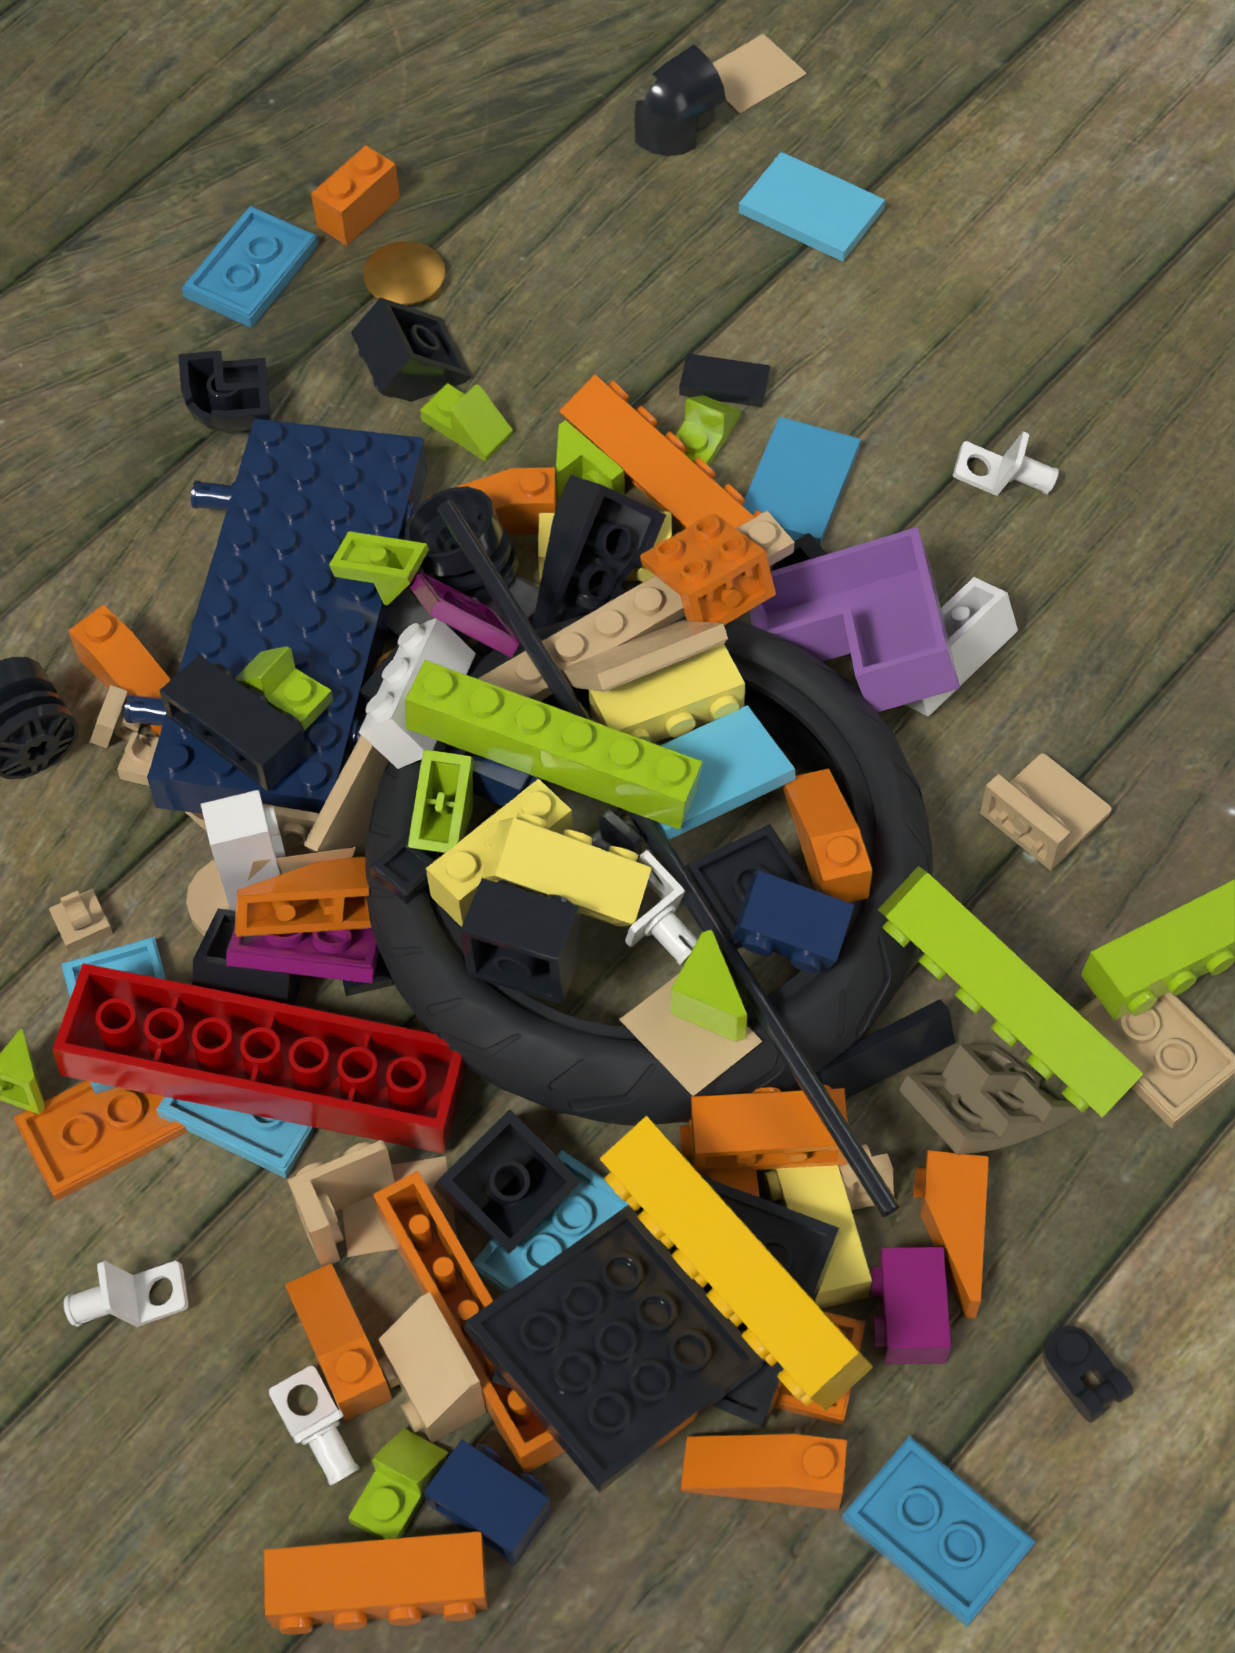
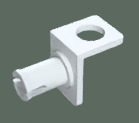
[953,431,1059,496]
[625,850,698,967]
[64,1261,188,1327]
[269,1366,360,1486]

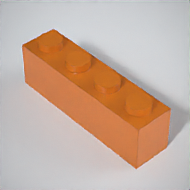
[264,1532,488,1635]

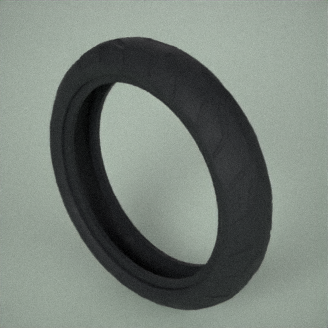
[365,614,933,1126]

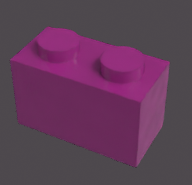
[870,1247,951,1364]

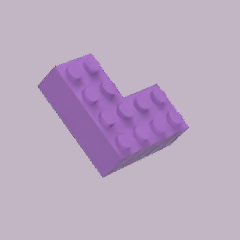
[749,527,960,712]

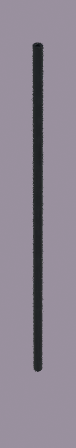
[437,500,900,1218]

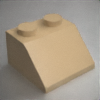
[377,1292,486,1443]

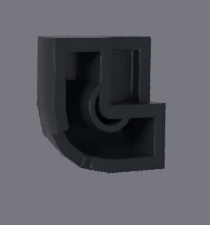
[634,44,726,156]
[178,350,272,432]

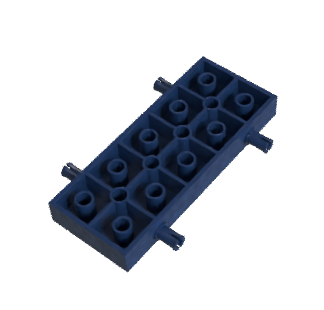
[124,419,427,814]

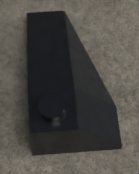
[532,475,666,630]

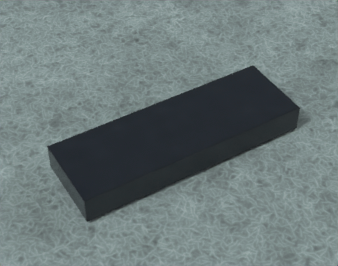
[816,999,955,1100]

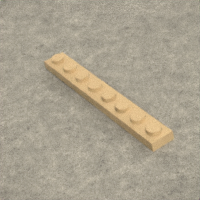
[478,511,794,702]

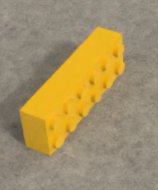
[600,1116,873,1411]

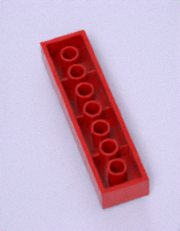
[52,963,467,1154]

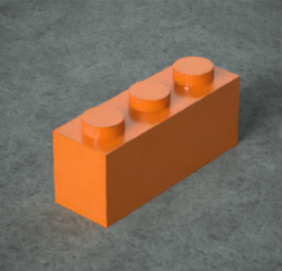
[691,1085,848,1173]

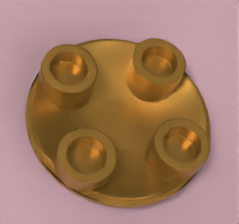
[363,241,445,306]

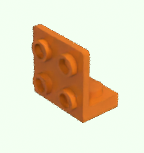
[640,513,776,625]

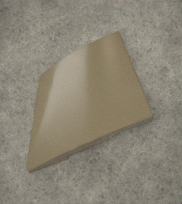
[899,1044,1080,1155]

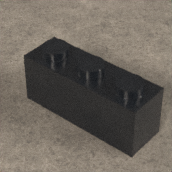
[159,654,307,792]

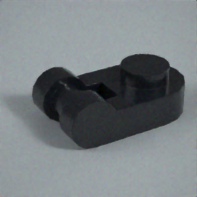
[1043,1326,1134,1423]

